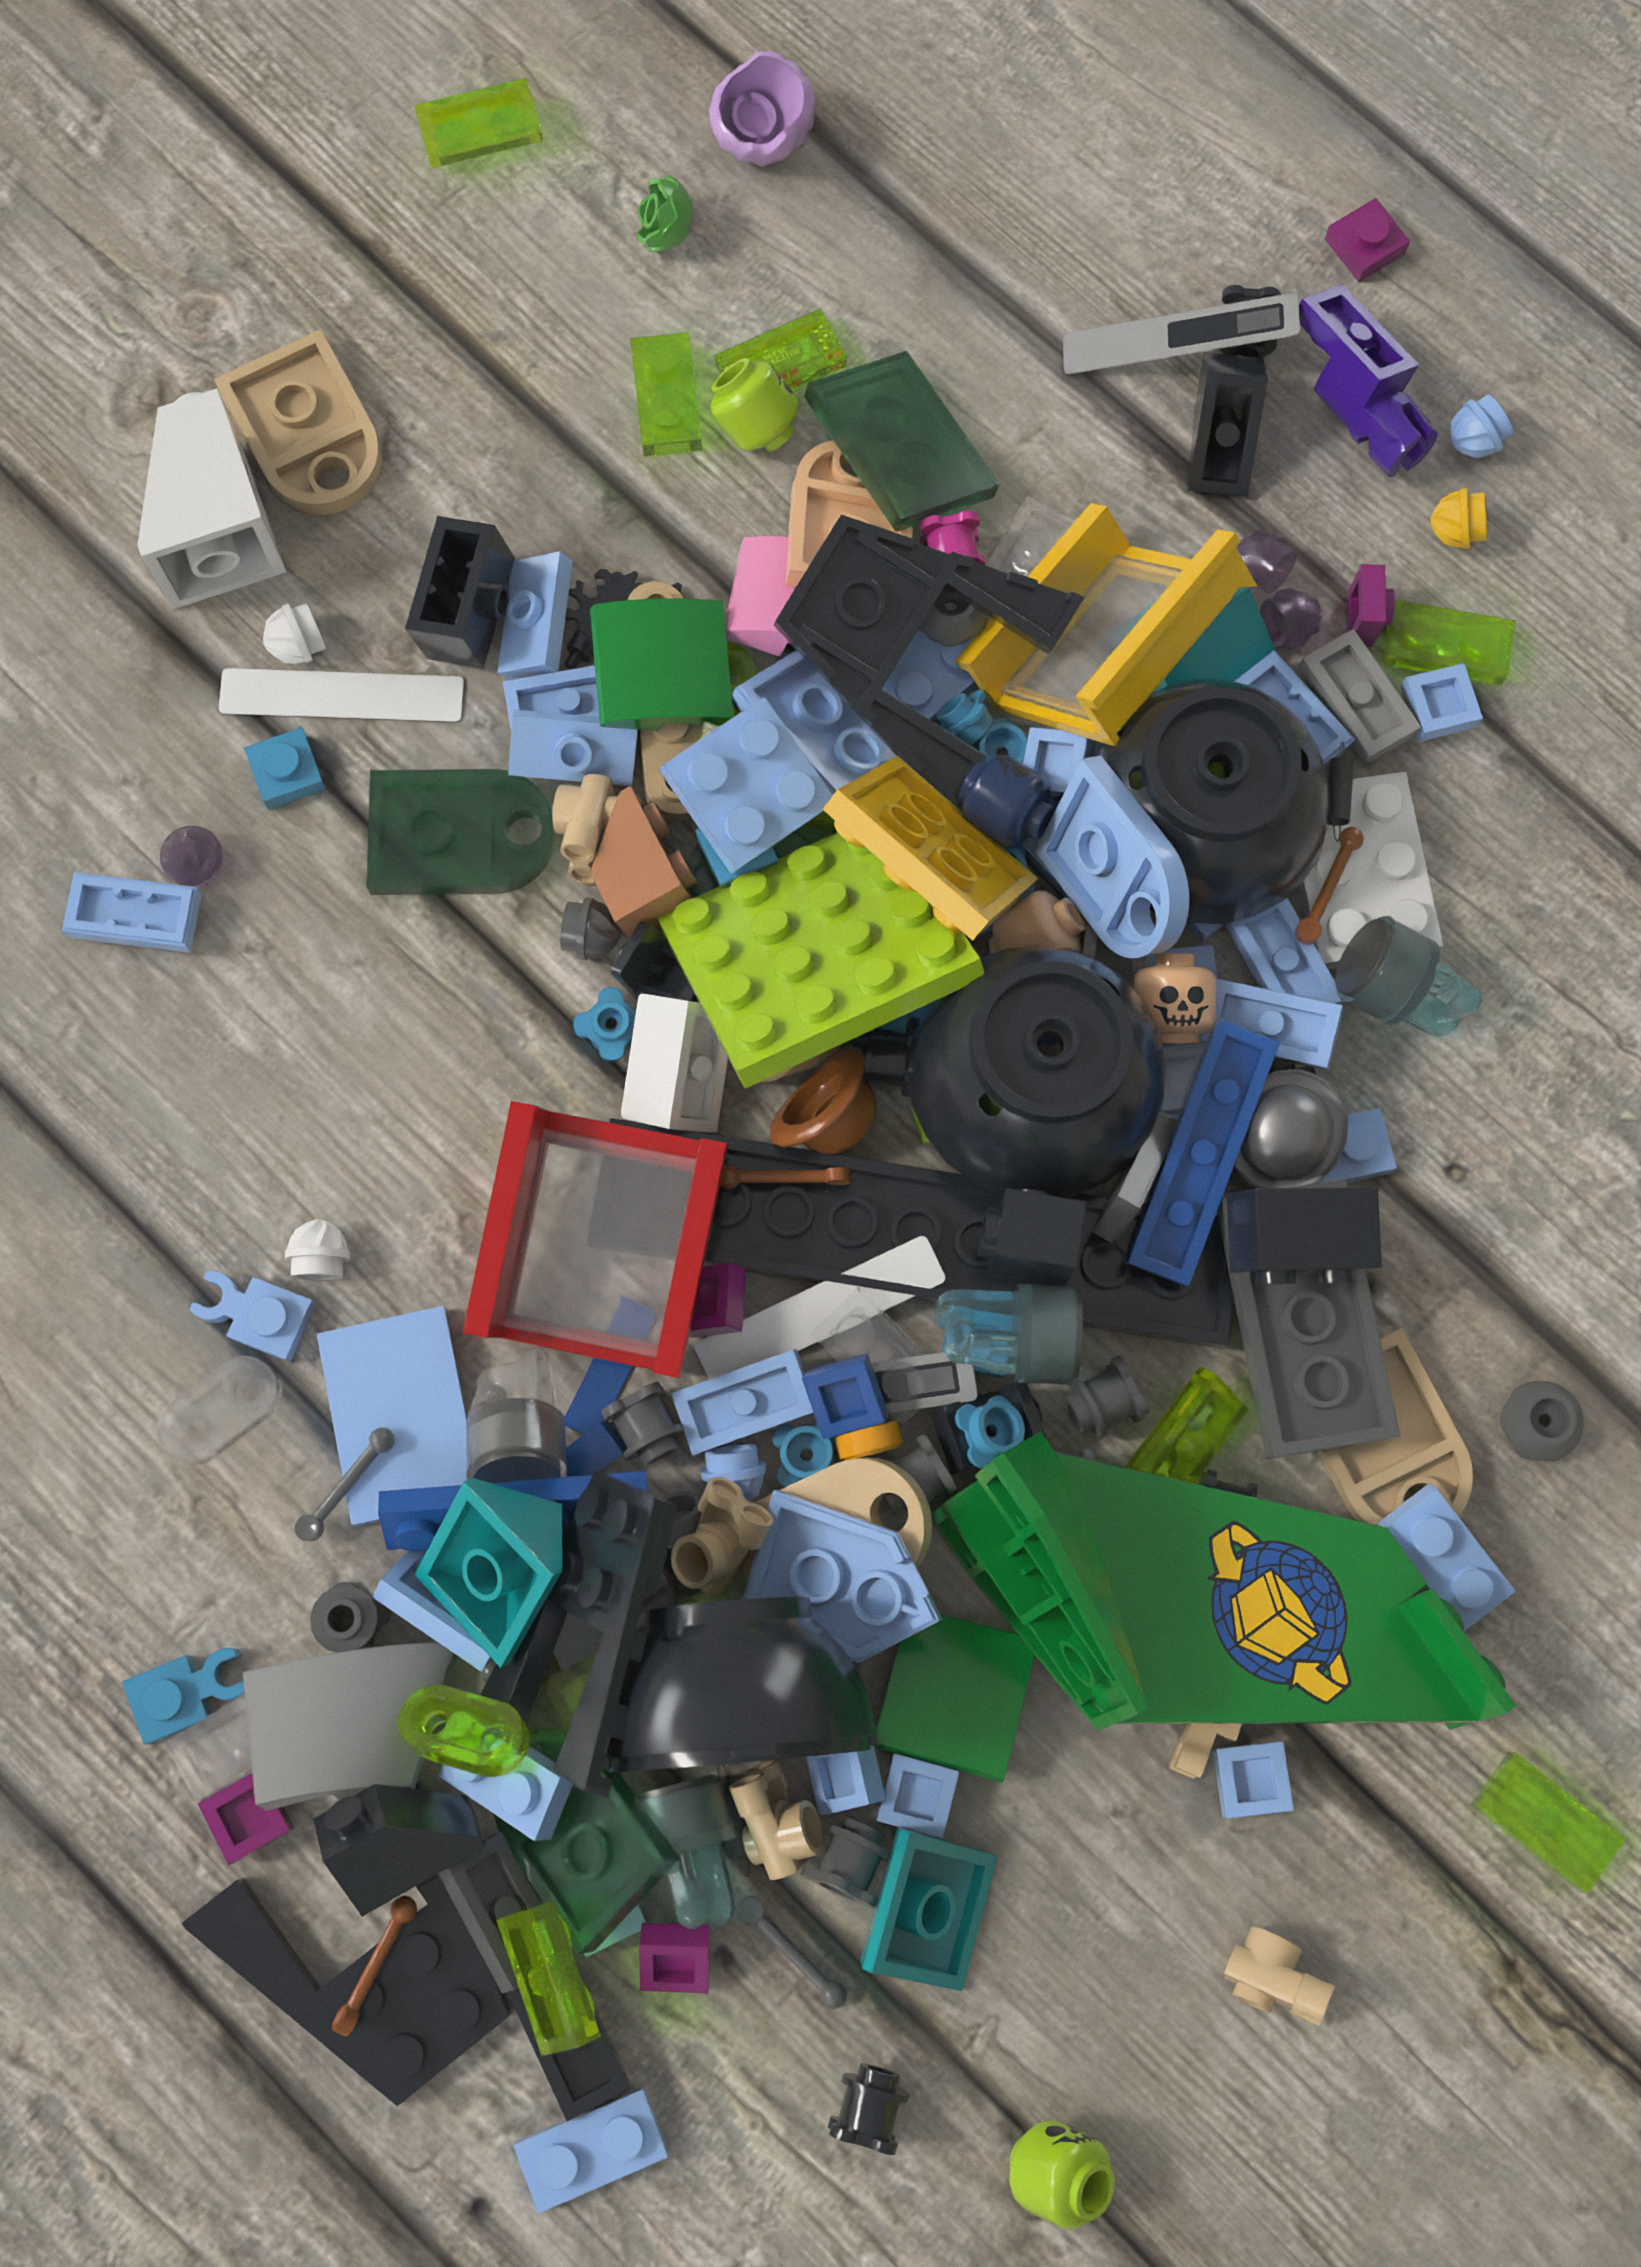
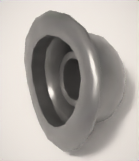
[1233,1069,1349,1189]

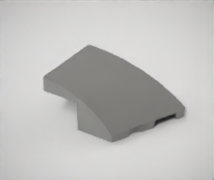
[242,1642,457,1811]

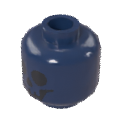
[958,755,1055,849]

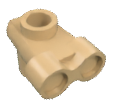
[552,774,618,885]
[671,1477,774,1596]
[729,1759,825,1880]
[1224,1926,1335,2027]

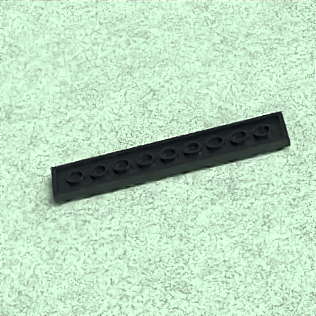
[587,1118,1234,1349]

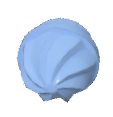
[1450,394,1514,458]
[700,1443,766,1502]

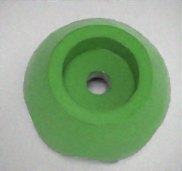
[636,174,693,252]

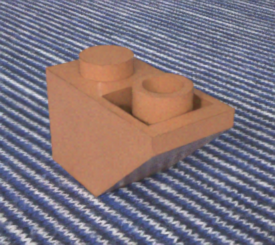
[590,786,698,938]

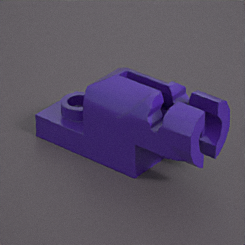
[1299,284,1438,477]

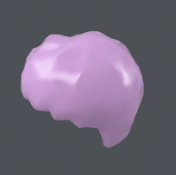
[709,51,816,167]

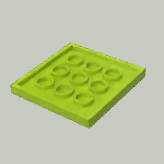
[657,832,985,1089]

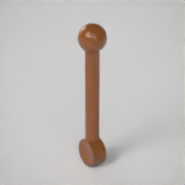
[1295,827,1364,945]
[720,1164,851,1189]
[332,1895,417,2037]

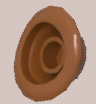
[770,1046,877,1155]

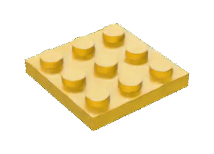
[823,756,1038,941]

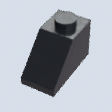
[1188,352,1268,497]
[313,1784,485,1917]

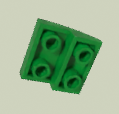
[590,598,734,731]
[874,1613,1034,1783]

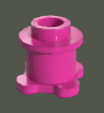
[919,511,986,566]

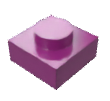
[1325,198,1410,282]
[1348,564,1395,647]
[689,1262,746,1338]
[198,1773,294,1865]
[639,1922,710,1994]

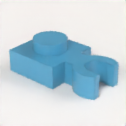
[122,1648,245,1745]

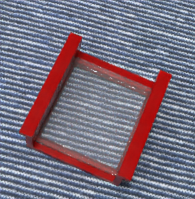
[462,1101,729,1378]

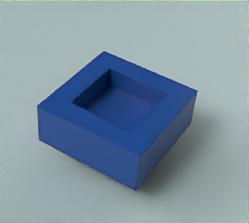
[802,1353,889,1439]

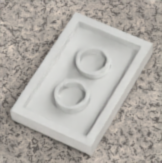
[1299,772,1443,969]

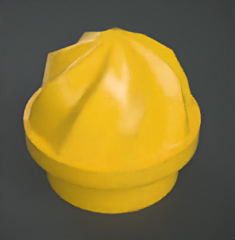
[1431,487,1488,550]

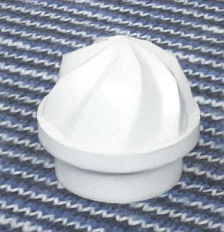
[263,603,326,664]
[285,1219,350,1281]

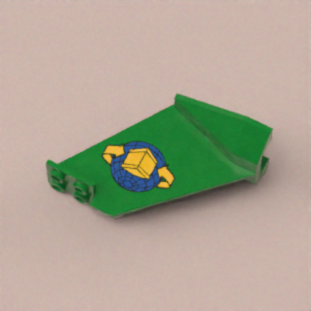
[931,1431,1516,1731]

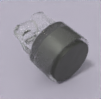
[466,1346,567,1483]

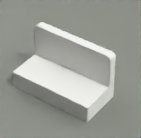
[621,994,728,1134]

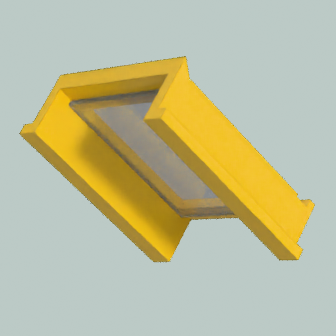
[955,503,1258,747]

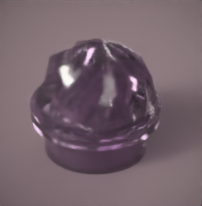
[1236,530,1297,594]
[1260,588,1323,650]
[160,826,224,887]

